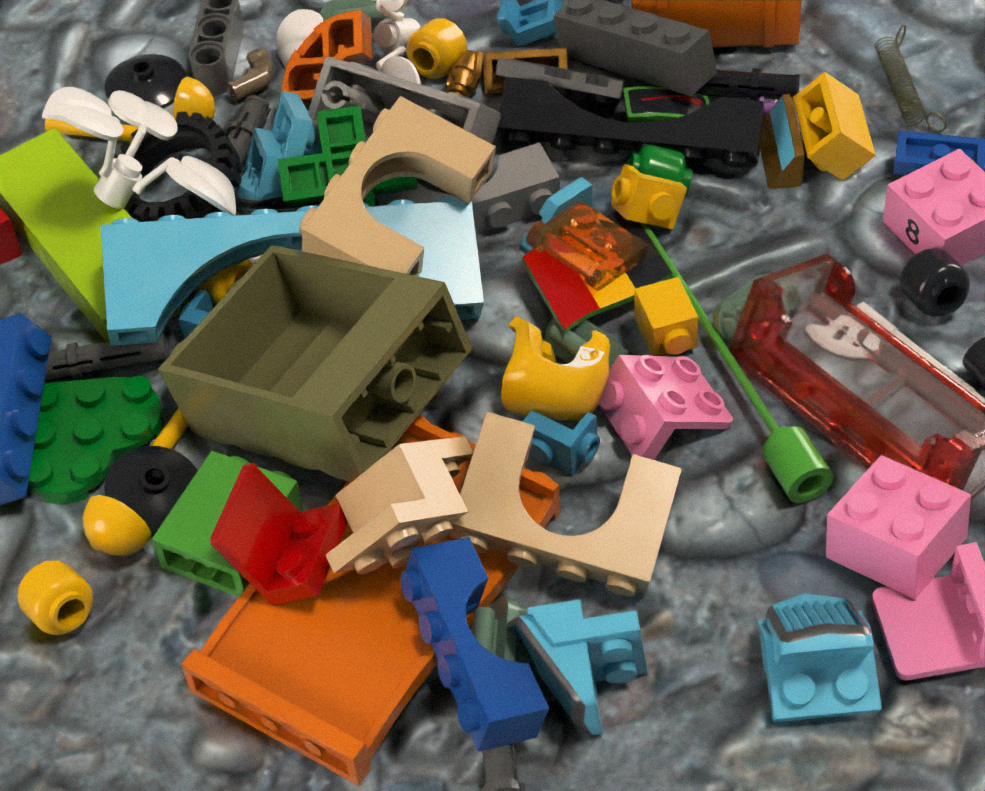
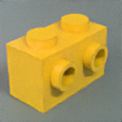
[792,72,876,181]

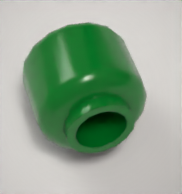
[628,145,692,195]

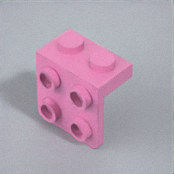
[598,355,733,460]
[872,542,985,680]

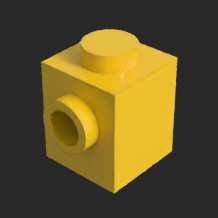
[634,277,698,356]

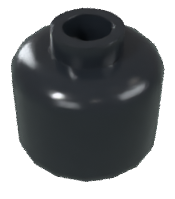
[900,248,971,317]

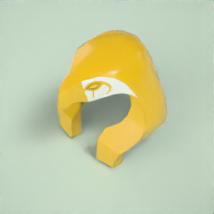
[501,316,610,422]

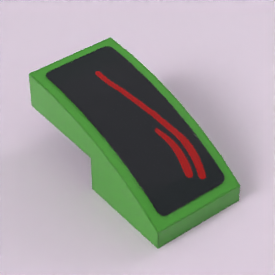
[623,86,709,123]

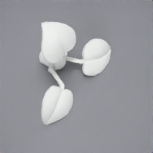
[276,0,421,85]
[42,87,236,216]

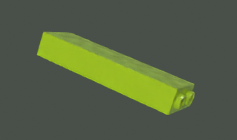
[0,127,189,342]

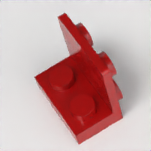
[210,463,348,605]

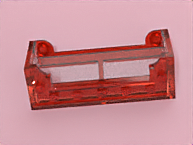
[729,253,985,500]

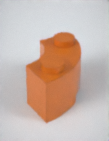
[281,10,373,106]

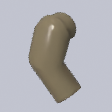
[227,48,274,102]

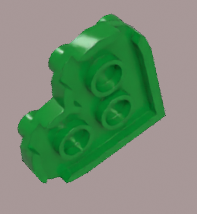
[28,376,165,505]

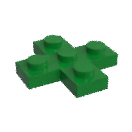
[278,105,418,207]

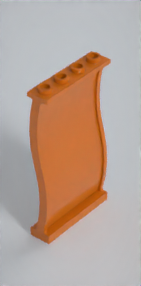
[181,415,561,786]

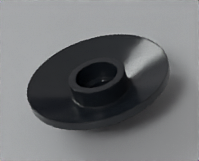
[104,54,186,109]
[104,446,198,534]

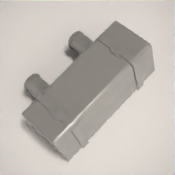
[308,56,501,144]

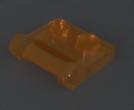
[526,200,649,291]

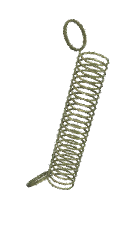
[875,25,947,132]

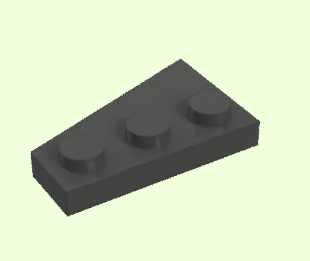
[495,57,625,104]

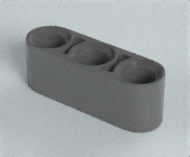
[189,0,244,96]

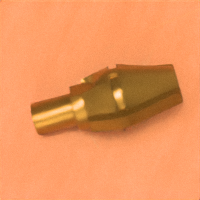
[445,50,483,97]

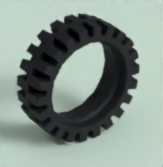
[114,112,242,222]

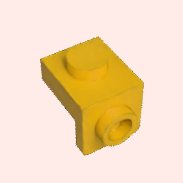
[611,165,687,229]

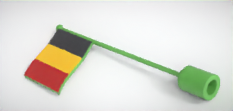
[522,211,833,503]

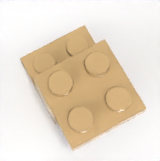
[326,436,473,575]

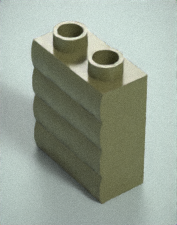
[158,245,472,482]

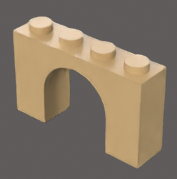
[299,96,496,276]
[450,411,682,597]

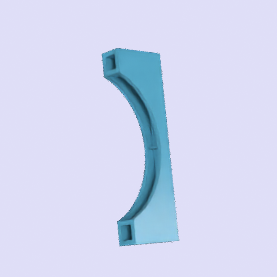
[101,196,484,346]

